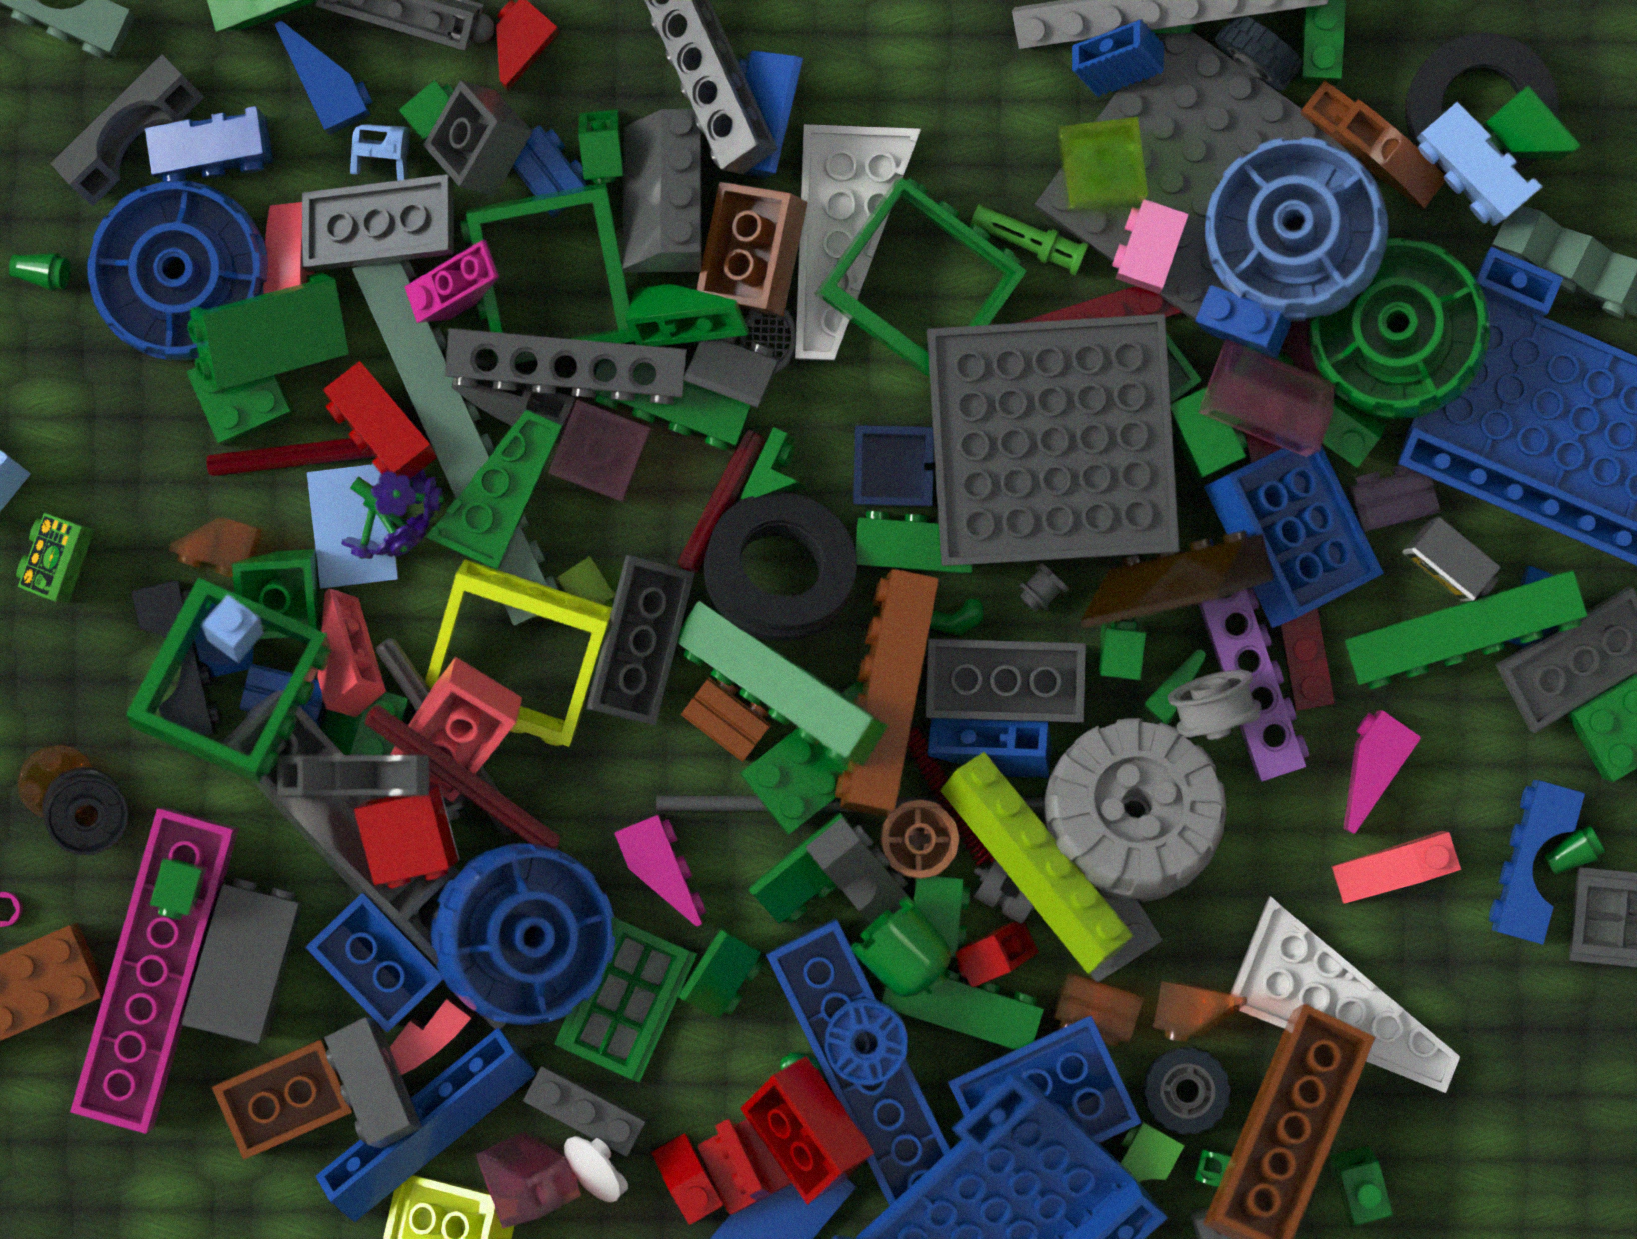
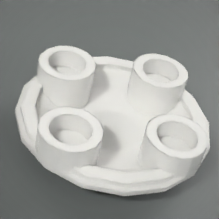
[564,1136,628,1203]

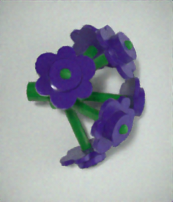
[341,469,444,559]

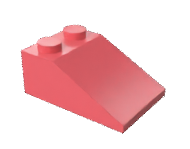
[390,657,522,802]

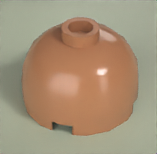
[879,799,959,879]

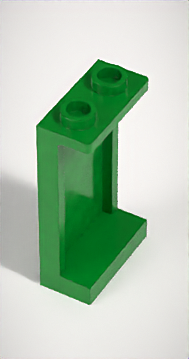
[188,272,349,391]

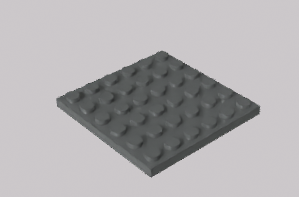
[1034,31,1358,343]
[927,314,1179,566]

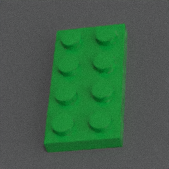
[739,682,863,835]

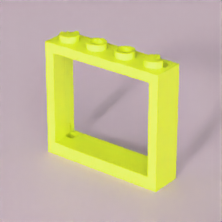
[425,559,612,747]

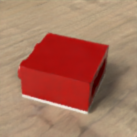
[354,784,459,888]

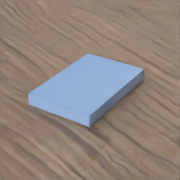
[306,464,399,589]

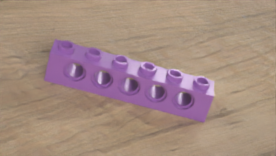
[1198,587,1309,782]

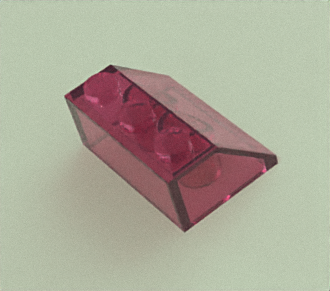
[1198,339,1335,457]

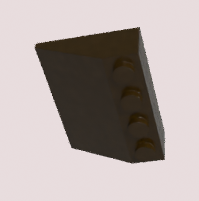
[1080,530,1274,628]

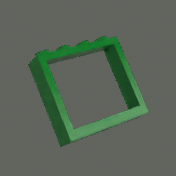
[814,177,1027,379]
[460,183,634,364]
[126,578,332,784]

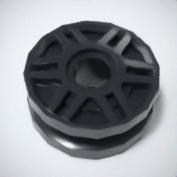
[42,767,128,855]

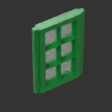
[554,917,697,1083]

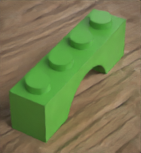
[1118,1119,1185,1182]

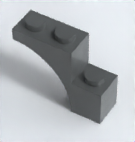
[277,755,429,796]

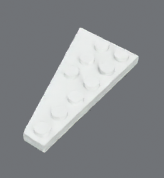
[795,124,921,361]
[1226,896,1460,1093]

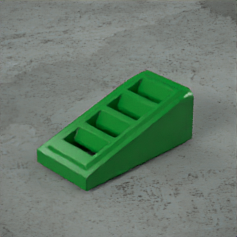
[1144,649,1206,724]

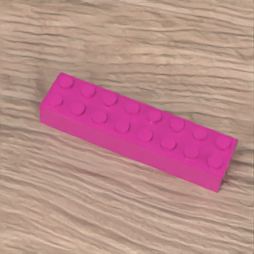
[70,807,239,1134]

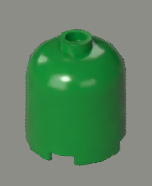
[850,896,951,998]

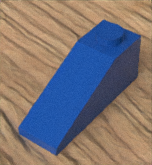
[275,21,373,135]
[928,718,1052,778]

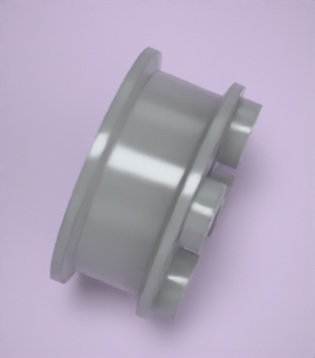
[1168,670,1262,739]

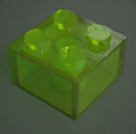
[1057,117,1148,212]

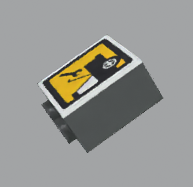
[1402,517,1500,602]

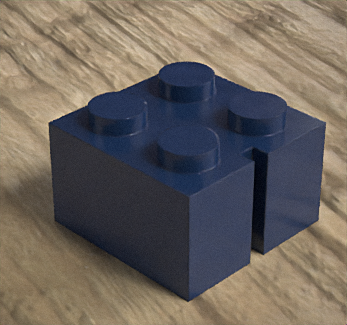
[853,425,934,508]

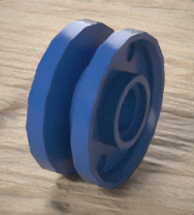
[825,999,908,1085]

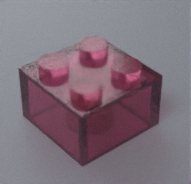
[548,400,652,503]

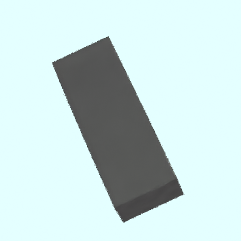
[452,358,576,445]

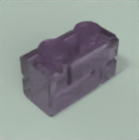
[1348,466,1440,532]

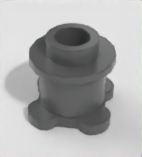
[1019,563,1069,612]

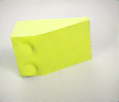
[383,1174,520,1239]

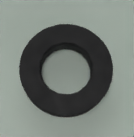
[1405,33,1559,175]
[704,492,857,641]

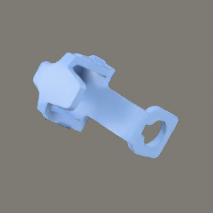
[350,124,410,181]

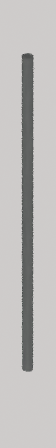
[656,795,1137,813]

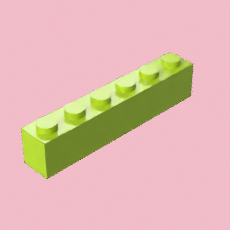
[940,752,1134,974]

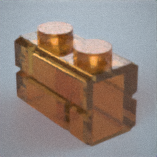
[1053,971,1144,1047]

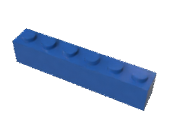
[315,1027,537,1222]

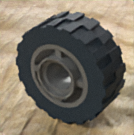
[1215,16,1303,91]
[1142,1047,1231,1134]

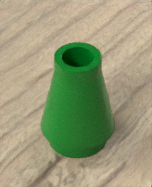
[9,253,71,291]
[1544,825,1606,875]

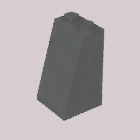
[182,877,303,1044]

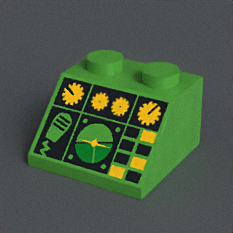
[16,513,95,603]

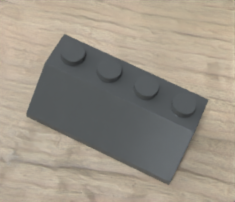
[623,109,702,273]
[587,555,695,725]

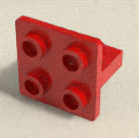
[698,1119,792,1215]

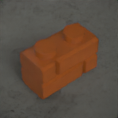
[680,677,772,762]

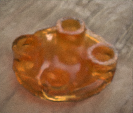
[17,745,92,818]

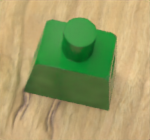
[1330,1145,1393,1228]

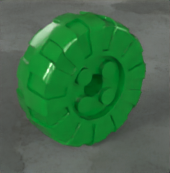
[1309,237,1491,420]

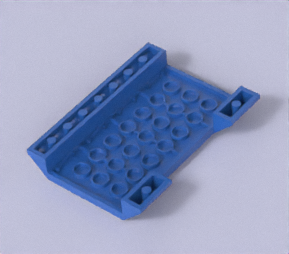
[1398,247,1637,566]
[833,1074,1168,1239]

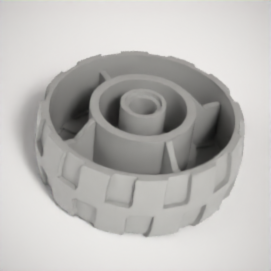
[1044,718,1226,902]

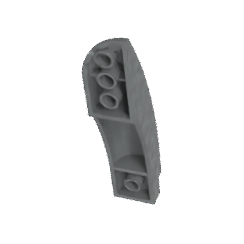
[221,690,506,1030]

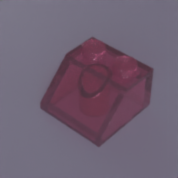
[476,1132,581,1229]

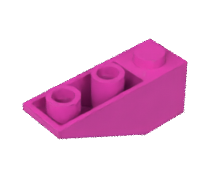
[404,240,499,323]
[614,814,707,927]

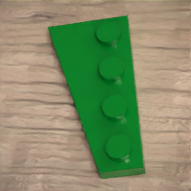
[426,410,563,570]

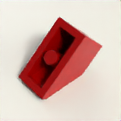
[496,0,560,91]
[955,921,1039,988]
[651,1132,724,1225]

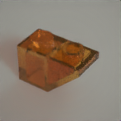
[169,517,263,578]

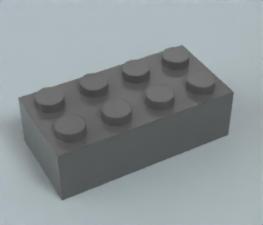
[925,639,1086,722]

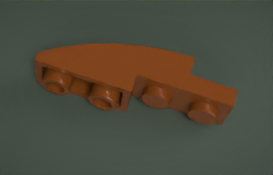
[1300,80,1445,210]

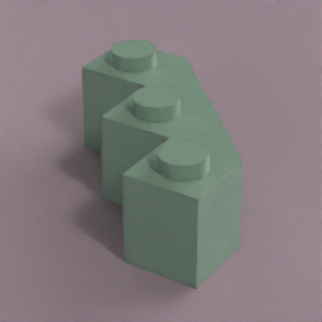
[1492,205,1637,318]

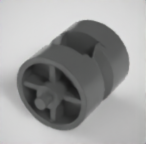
[973,859,1035,924]

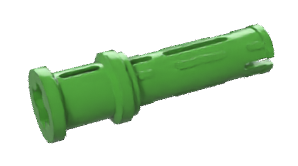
[970,204,1089,276]

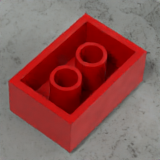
[740,1056,875,1205]

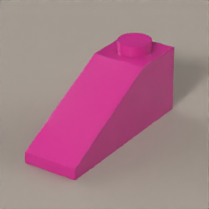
[1343,710,1421,834]

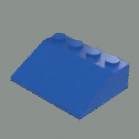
[1204,435,1384,628]
[948,1015,1141,1143]

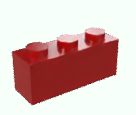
[323,361,437,480]

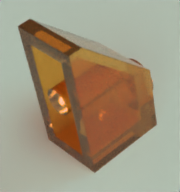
[1153,981,1247,1042]

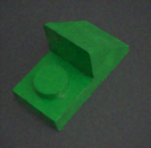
[740,427,805,499]

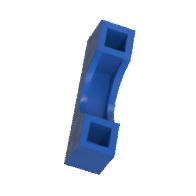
[1489,780,1585,945]

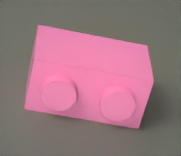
[1112,199,1189,294]

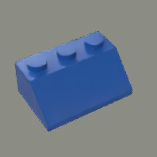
[730,51,803,180]
[305,892,443,1033]

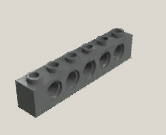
[643,0,778,174]
[445,329,686,405]

